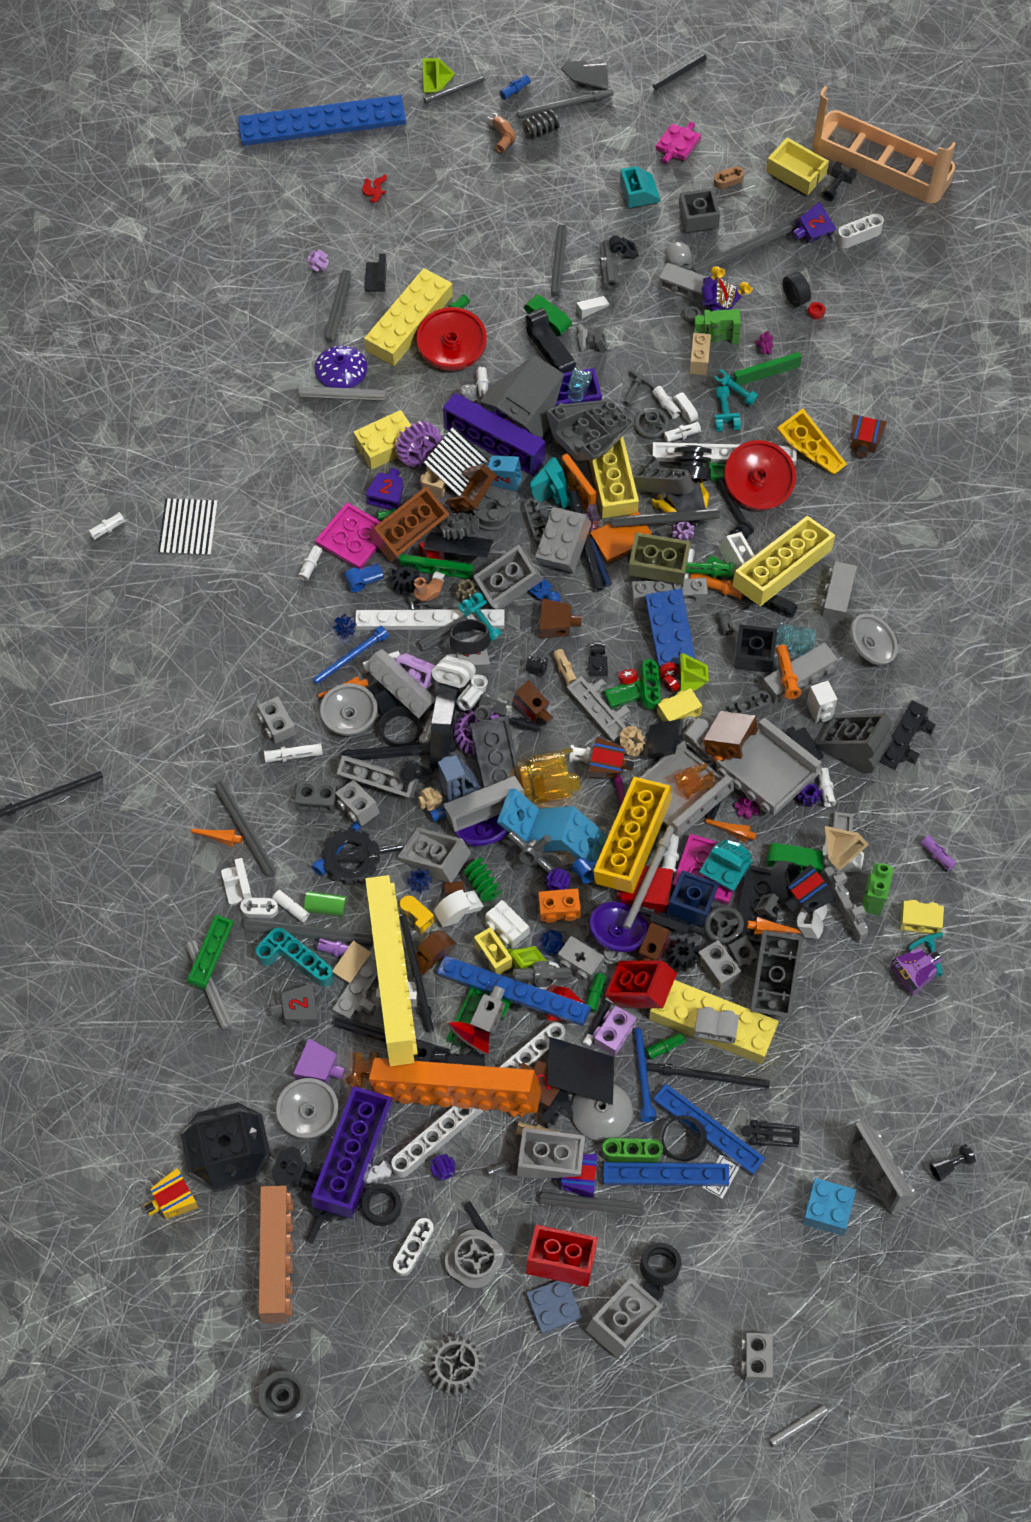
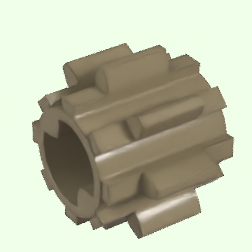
[455,579,477,601]

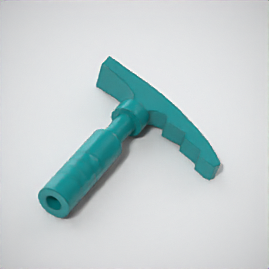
[908,932,943,977]

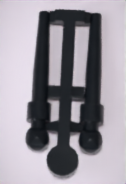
[741,1120,800,1147]

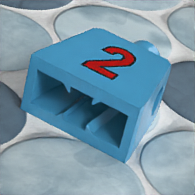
[480,455,522,492]

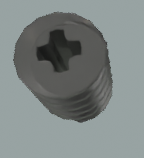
[522,109,560,138]

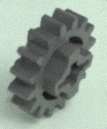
[440,512,480,540]

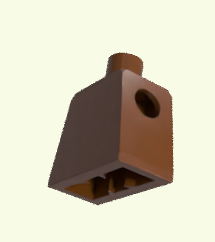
[539,599,582,639]

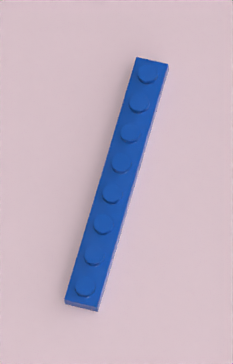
[436,956,591,1027]

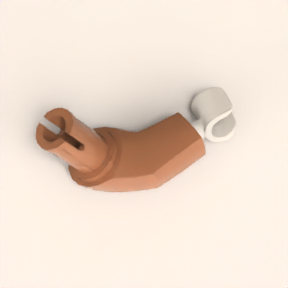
[488,113,516,153]
[414,571,445,602]

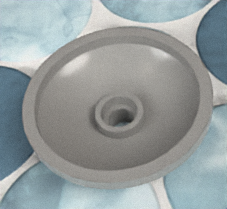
[850,614,898,665]
[320,683,378,736]
[276,1078,339,1139]
[571,1084,633,1142]

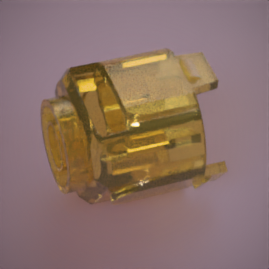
[519,748,581,804]

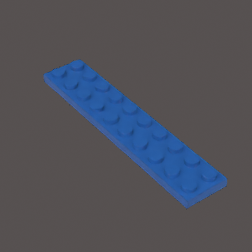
[238,95,406,146]

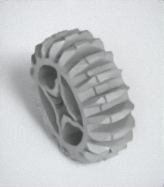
[427,1335,486,1395]

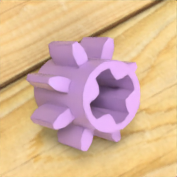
[307,249,329,272]
[672,521,694,541]

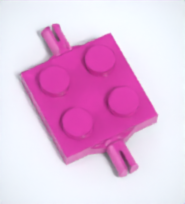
[656,121,701,164]

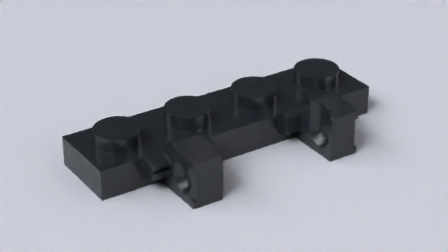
[879,700,936,770]

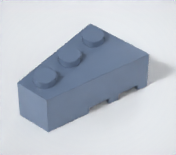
[438,755,482,802]

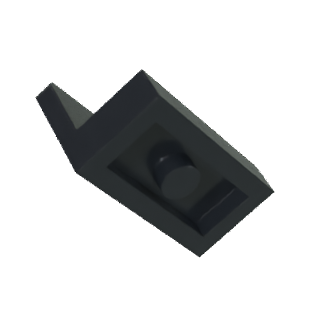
[365,254,387,292]
[786,726,824,761]

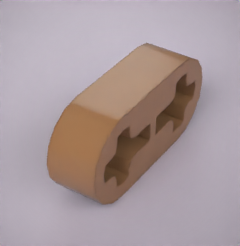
[714,166,744,189]

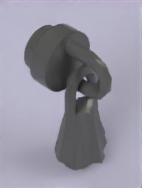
[408,593,446,610]

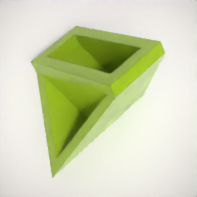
[422,58,456,93]
[679,653,709,692]
[506,946,547,969]

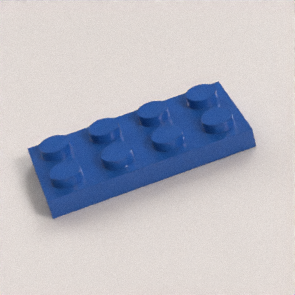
[645,588,696,668]

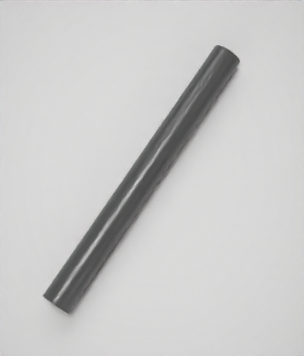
[423,74,485,103]

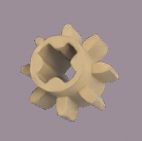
[418,787,442,811]

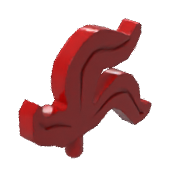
[362,174,387,203]

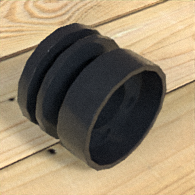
[673,445,712,482]

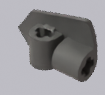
[561,61,609,90]

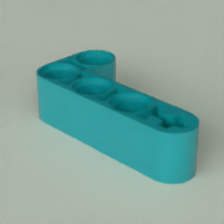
[256,928,334,987]

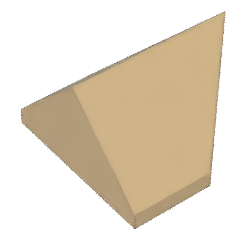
[825,826,869,871]

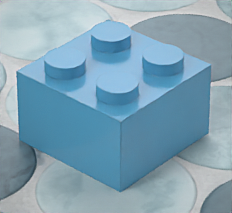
[803,1178,856,1236]

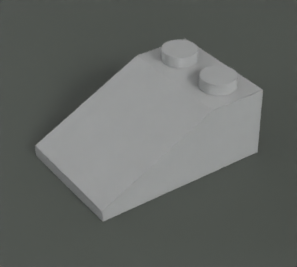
[398,827,471,883]
[517,1128,585,1179]
[586,1278,663,1359]

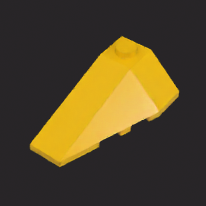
[776,408,847,475]

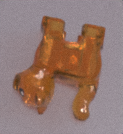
[674,763,716,799]
[346,1052,379,1089]

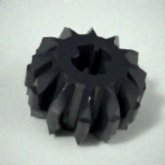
[390,563,420,595]
[666,938,700,972]

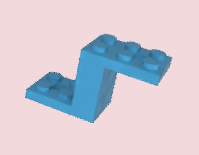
[497,788,608,862]

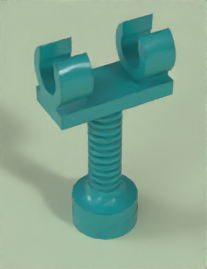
[715,370,759,406]
[714,386,741,431]
[458,592,502,641]

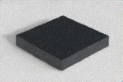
[642,719,684,760]

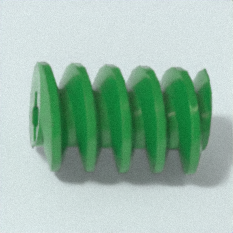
[464,858,503,903]

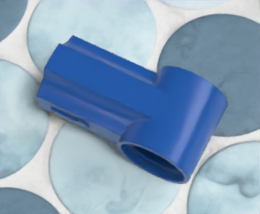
[344,563,384,592]
[572,857,597,883]

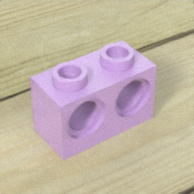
[593,1006,636,1057]

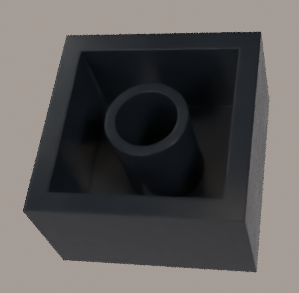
[734,624,777,672]

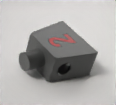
[271,983,319,1027]

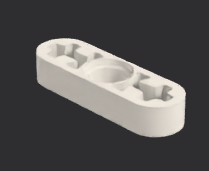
[393,1218,434,1276]

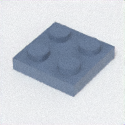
[526,1281,582,1334]

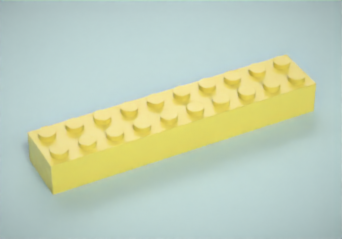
[365,875,418,1066]

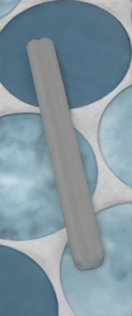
[298,386,386,400]
[186,940,232,1029]

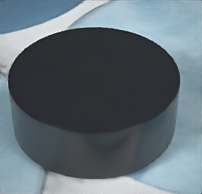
[643,1281,664,1301]

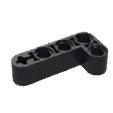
[526,308,577,373]

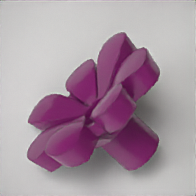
[755,331,773,354]
[734,797,759,819]

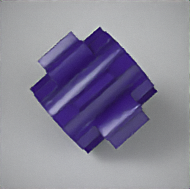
[797,783,822,808]
[546,868,571,891]
[430,1154,456,1181]

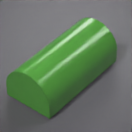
[304,891,347,917]

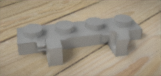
[567,676,630,743]
[822,866,868,943]
[332,944,378,1019]

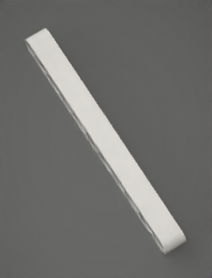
[391,1022,565,1178]

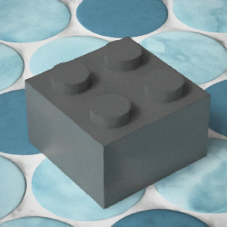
[679,188,720,232]

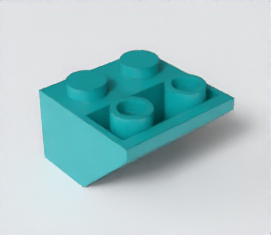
[620,166,661,208]

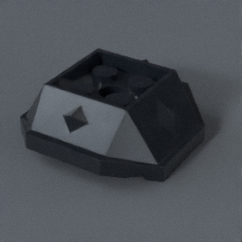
[180,1102,271,1192]

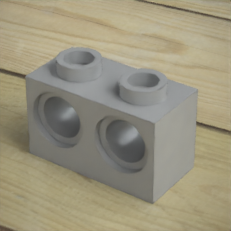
[257,696,296,744]
[335,780,380,826]
[698,940,741,990]
[741,1333,773,1382]

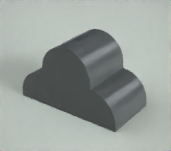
[816,713,892,773]
[750,930,804,1018]

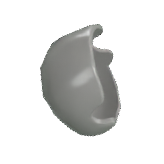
[665,242,692,267]

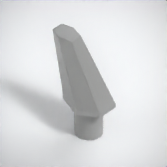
[576,324,589,351]

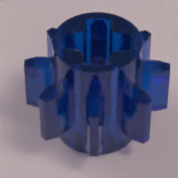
[333,614,357,638]
[408,868,432,894]
[539,930,565,955]

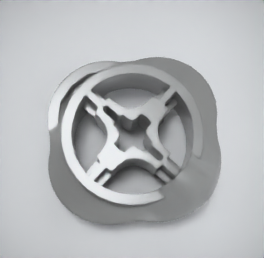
[444,1230,505,1289]

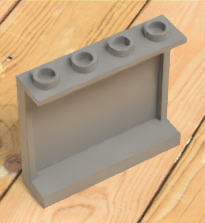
[717,718,822,816]
[640,741,734,837]

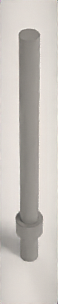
[623,826,675,929]

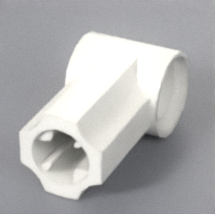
[456,675,488,711]

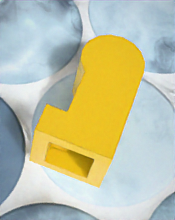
[400,895,435,935]

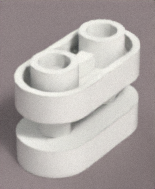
[432,656,476,688]

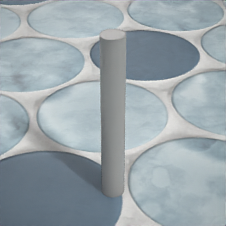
[769,1405,828,1447]

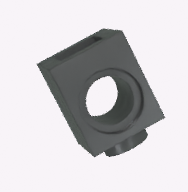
[728,934,758,967]

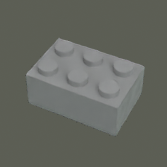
[535,507,592,573]
[473,545,543,609]

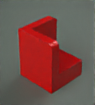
[419,542,445,560]

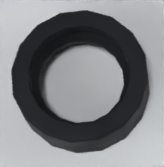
[782,271,811,307]
[361,1183,402,1227]
[640,1243,682,1286]

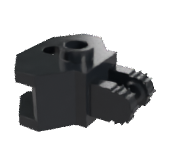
[272,1146,321,1191]

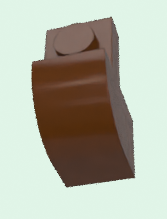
[416,930,457,976]

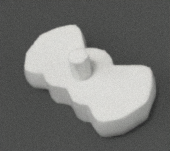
[366,1161,392,1184]

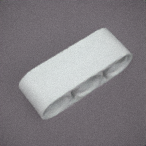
[836,214,884,248]

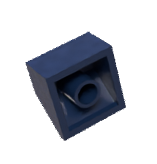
[667,870,719,927]

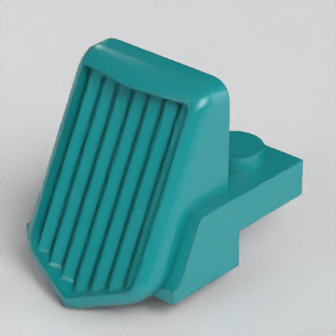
[530,457,570,509]
[699,840,753,892]

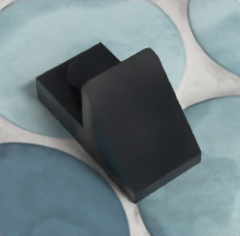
[367,681,400,716]
[541,1089,573,1129]

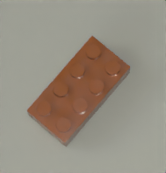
[368,486,449,562]

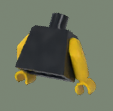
[652,480,709,528]

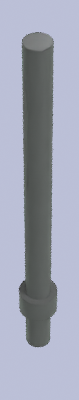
[517,89,614,118]

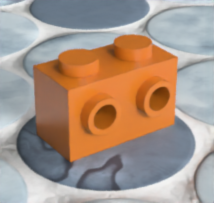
[538,889,580,923]

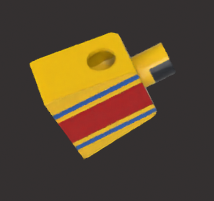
[144,1168,198,1219]

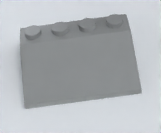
[848,1122,916,1215]

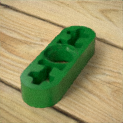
[639,659,661,709]

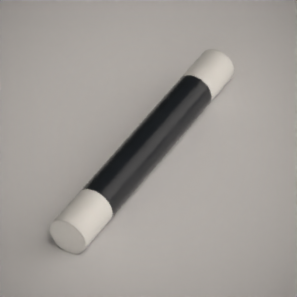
[583,997,613,1047]

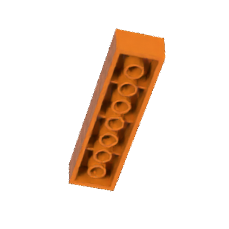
[369,1058,541,1114]

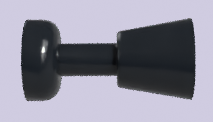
[929,1144,976,1182]

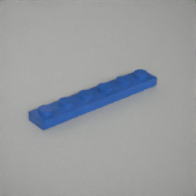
[653,1084,765,1176]
[604,1162,729,1187]

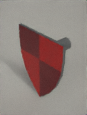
[447,1022,490,1056]

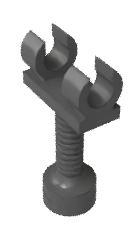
[475,693,509,721]

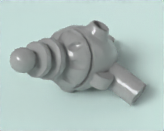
[458,384,482,405]

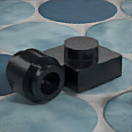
[609,235,639,259]
[588,641,608,676]

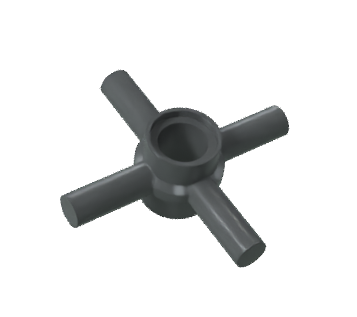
[507,830,554,873]

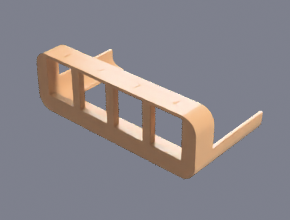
[812,86,956,203]

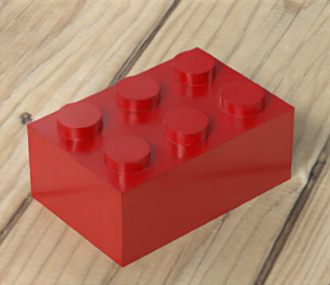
[605,961,677,1009]
[526,1225,598,1287]

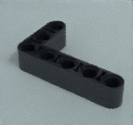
[430,682,459,769]

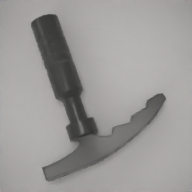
[623,369,656,406]
[486,1138,520,1177]

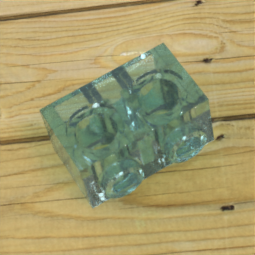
[775,624,817,655]

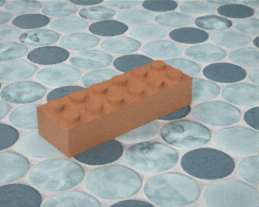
[259,1186,294,1324]

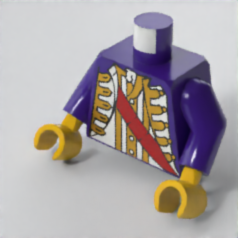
[701,266,753,312]

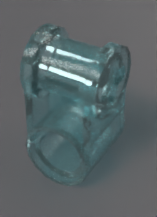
[568,367,592,402]

